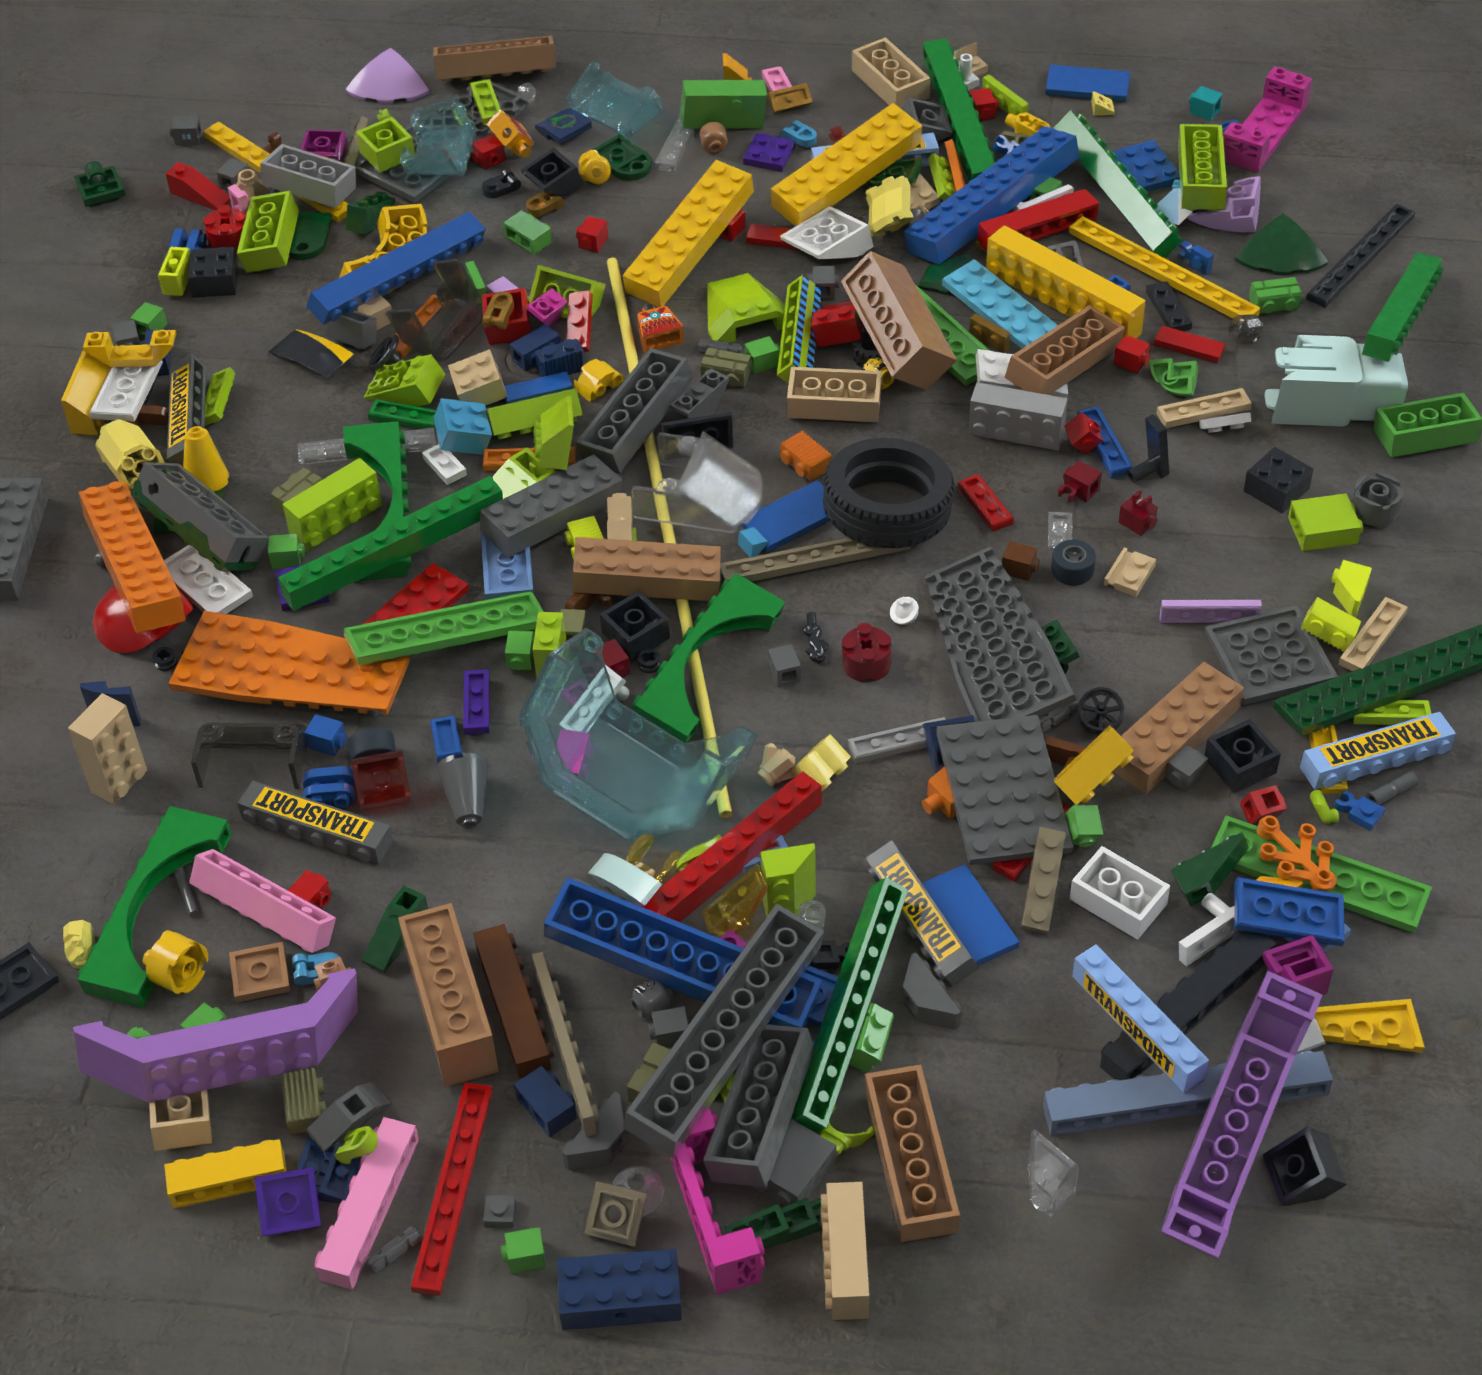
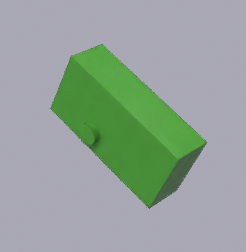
[680,80,767,129]
[1373,393,1482,457]

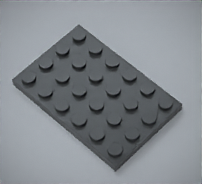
[936,715,1074,865]

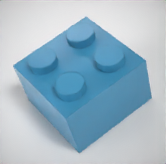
[434,398,492,455]

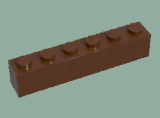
[473,924,554,1079]

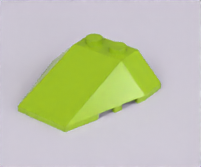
[707,273,785,343]

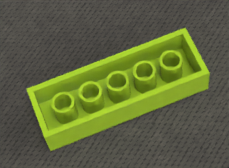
[1178,124,1227,211]

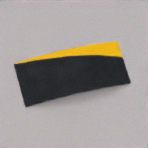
[268,329,353,377]

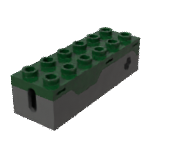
[131,462,269,572]

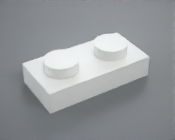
[1199,412,1251,433]
[422,444,467,485]

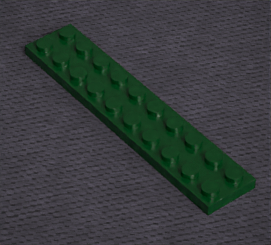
[1273,624,1482,736]

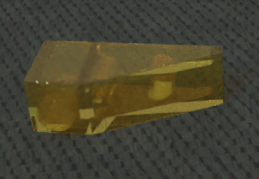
[701,864,769,937]

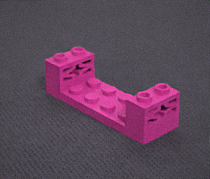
[1223,66,1312,173]
[670,1108,765,1295]

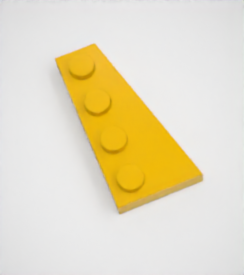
[1314,999,1425,1053]

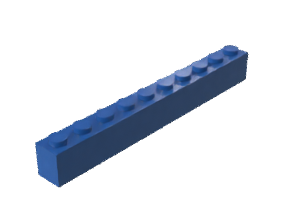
[306,212,486,325]

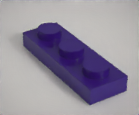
[463,669,490,735]

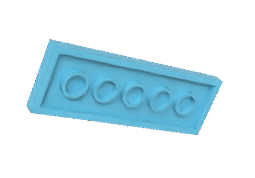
[942,259,1058,349]

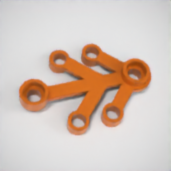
[1257,816,1337,892]

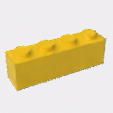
[164,1139,287,1209]

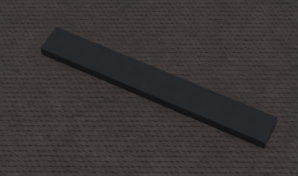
[1306,204,1415,308]

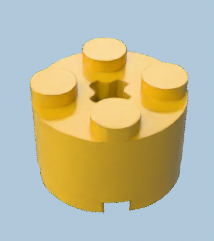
[143,930,208,994]

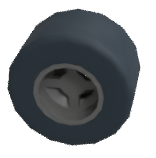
[1051,539,1096,585]
[348,727,397,768]

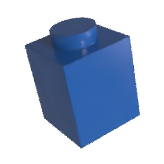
[304,714,347,756]

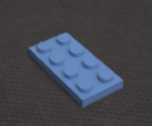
[481,533,534,600]

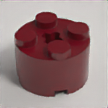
[842,623,892,682]

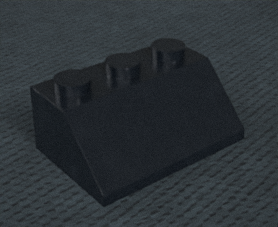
[660,412,733,459]

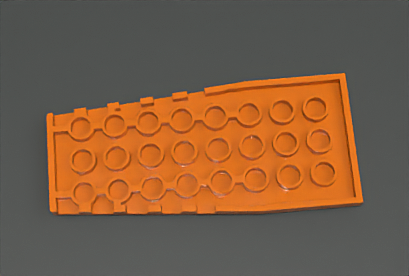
[168,611,410,716]

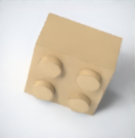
[448,349,508,406]
[149,1089,212,1151]

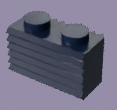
[534,338,585,377]

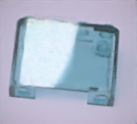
[400,97,476,176]

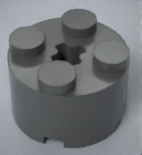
[1352,473,1404,529]

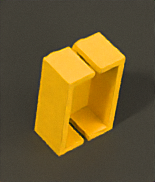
[1054,725,1134,805]

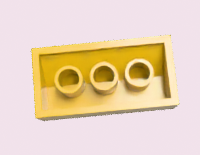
[61,350,112,435]

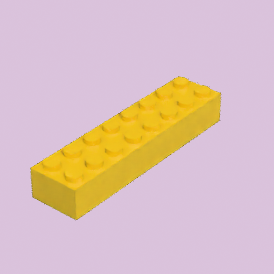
[771,103,922,226]
[622,160,754,307]
[986,225,1146,340]

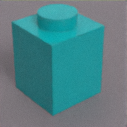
[1189,86,1223,121]

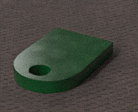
[592,134,652,181]
[289,213,332,260]

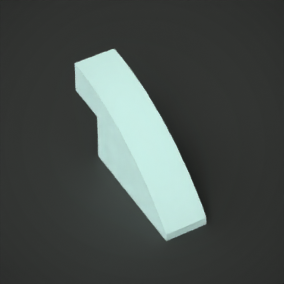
[588,853,662,906]

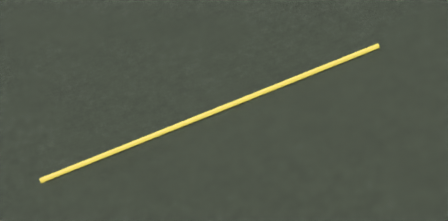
[607,258,732,819]

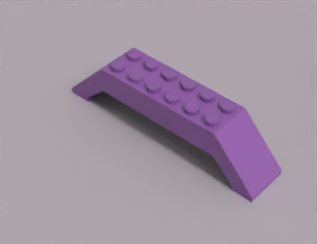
[73,968,358,1102]
[1161,971,1322,1259]

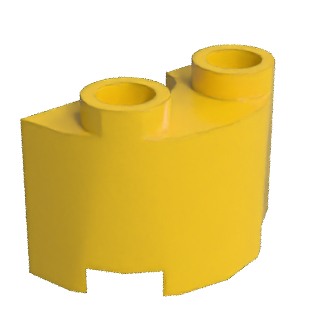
[573,359,624,402]

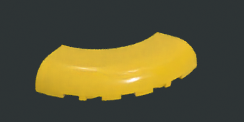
[339,204,427,294]

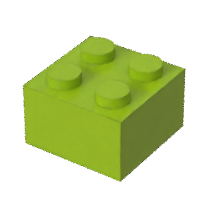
[356,117,415,173]

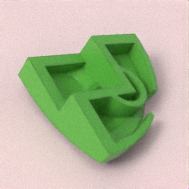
[1150,358,1198,396]

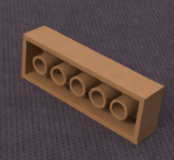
[433,36,556,82]
[1004,305,1125,395]
[572,537,720,601]
[1112,662,1245,794]
[865,1065,960,1242]

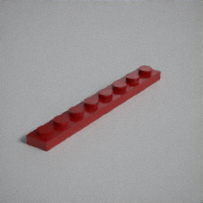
[411,1082,493,1296]

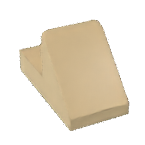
[954,42,988,76]

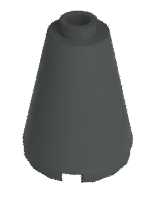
[437,753,489,828]

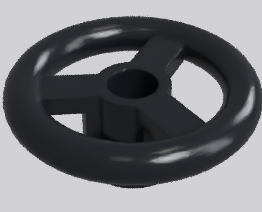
[368,334,401,371]

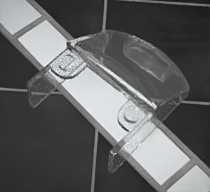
[632,431,763,533]

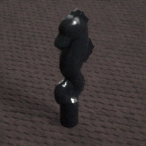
[803,612,829,663]

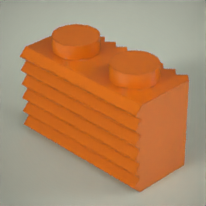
[780,430,832,482]

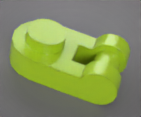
[335,1126,378,1164]

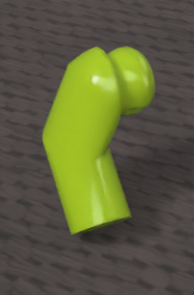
[1310,790,1339,825]

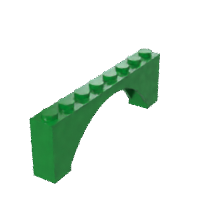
[343,421,412,581]
[631,573,785,749]
[78,806,232,1009]

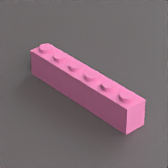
[189,849,336,953]
[314,1117,419,1290]

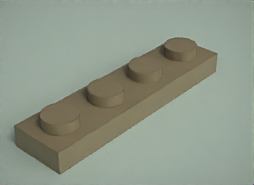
[1021,827,1066,935]

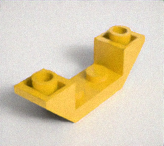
[83,330,177,367]

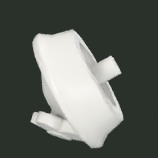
[890,597,919,625]

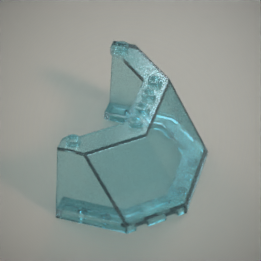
[518,628,759,841]

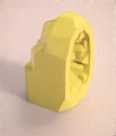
[63,920,95,969]

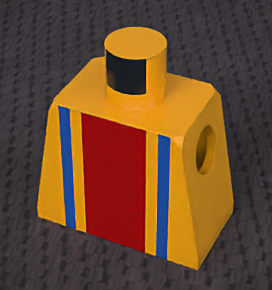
[487,109,534,158]

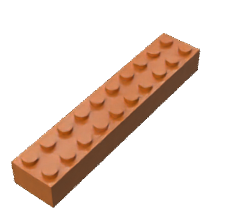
[79,481,185,633]

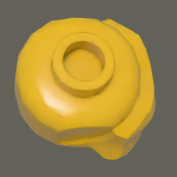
[578,150,611,184]

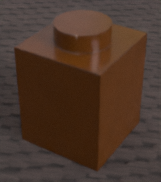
[1002,541,1040,581]

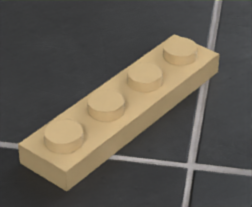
[1156,388,1252,428]
[1339,597,1408,671]

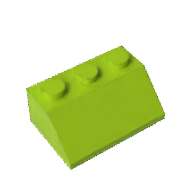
[529,265,606,319]
[761,843,816,917]

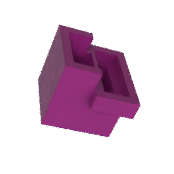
[1262,935,1334,995]

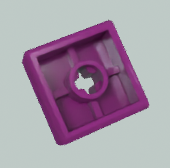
[300,130,348,162]

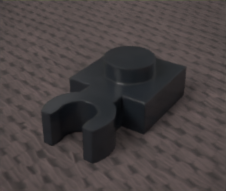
[810,940,850,969]

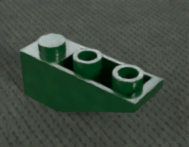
[345,191,395,234]
[1171,832,1249,906]
[361,885,428,973]

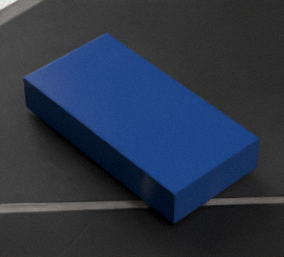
[430,715,463,763]

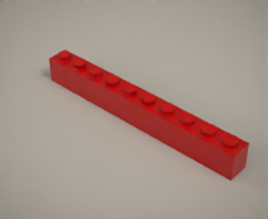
[640,771,822,922]

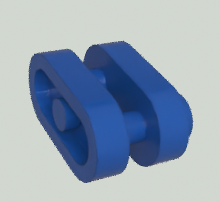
[169,229,207,255]
[303,766,355,807]

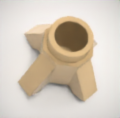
[236,169,269,203]
[757,743,796,787]

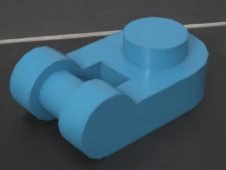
[780,120,817,148]
[292,952,339,985]

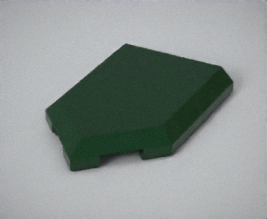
[866,158,922,187]
[918,253,973,294]

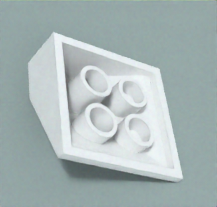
[780,206,874,259]

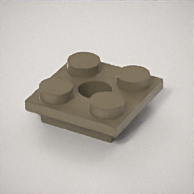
[584,1181,647,1246]

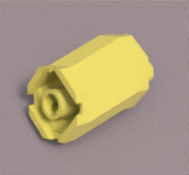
[866,176,913,237]
[95,419,165,490]

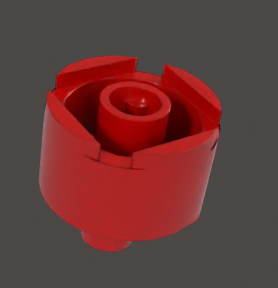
[203,205,246,253]

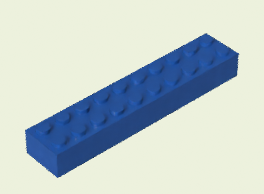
[904,126,1079,264]
[544,877,822,1028]

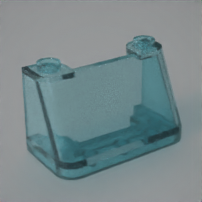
[565,60,665,138]

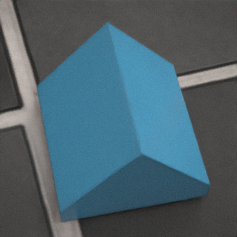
[738,527,769,557]

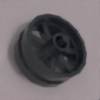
[1078,687,1124,736]

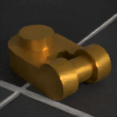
[526,192,565,217]
[483,292,514,329]

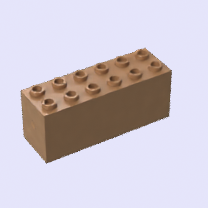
[841,251,957,390]
[398,903,499,1087]

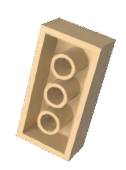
[852,37,930,108]
[787,367,882,422]
[68,693,147,805]
[821,1182,869,1320]

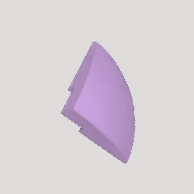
[346,48,430,104]
[1188,176,1261,232]

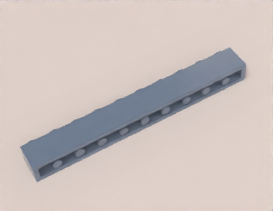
[1043,1051,1333,1136]

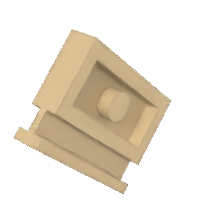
[1104,548,1156,597]

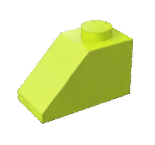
[1331,560,1372,618]

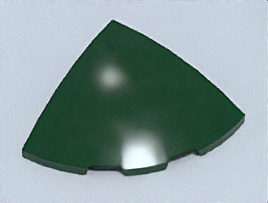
[1235,213,1328,275]

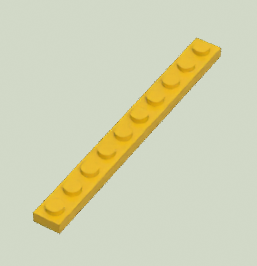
[203,122,348,223]
[1069,216,1260,326]

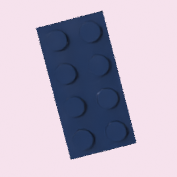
[557,1249,682,1330]

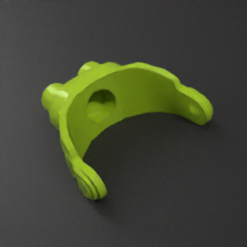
[819,1105,875,1156]

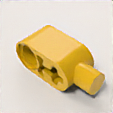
[1005,113,1050,136]

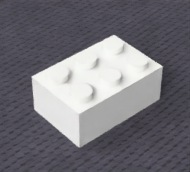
[1070,846,1170,940]

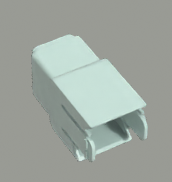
[1264,335,1408,426]

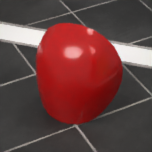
[92,585,193,653]

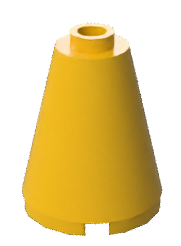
[183,426,229,492]

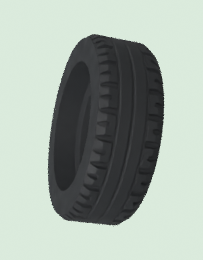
[823,438,954,548]

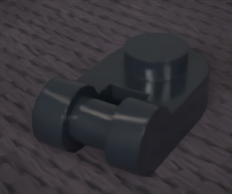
[482,169,521,198]

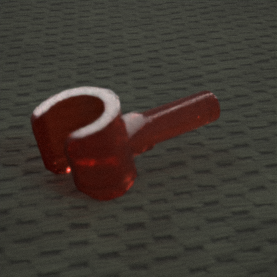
[829,126,846,141]

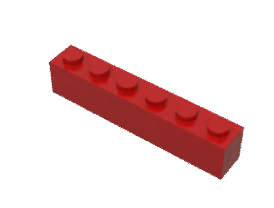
[976,189,1099,251]

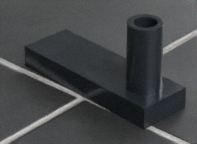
[1127,414,1170,483]

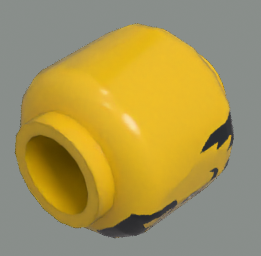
[862,357,894,390]

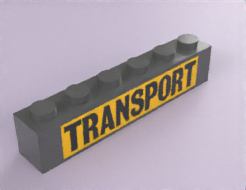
[167,353,206,467]
[237,781,393,864]
[866,840,979,986]

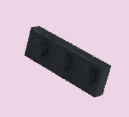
[1146,281,1192,331]

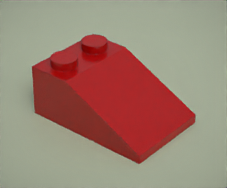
[811,301,864,347]

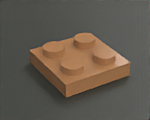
[229,942,291,1003]

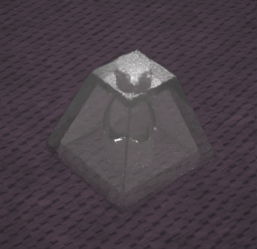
[1028,1130,1079,1218]

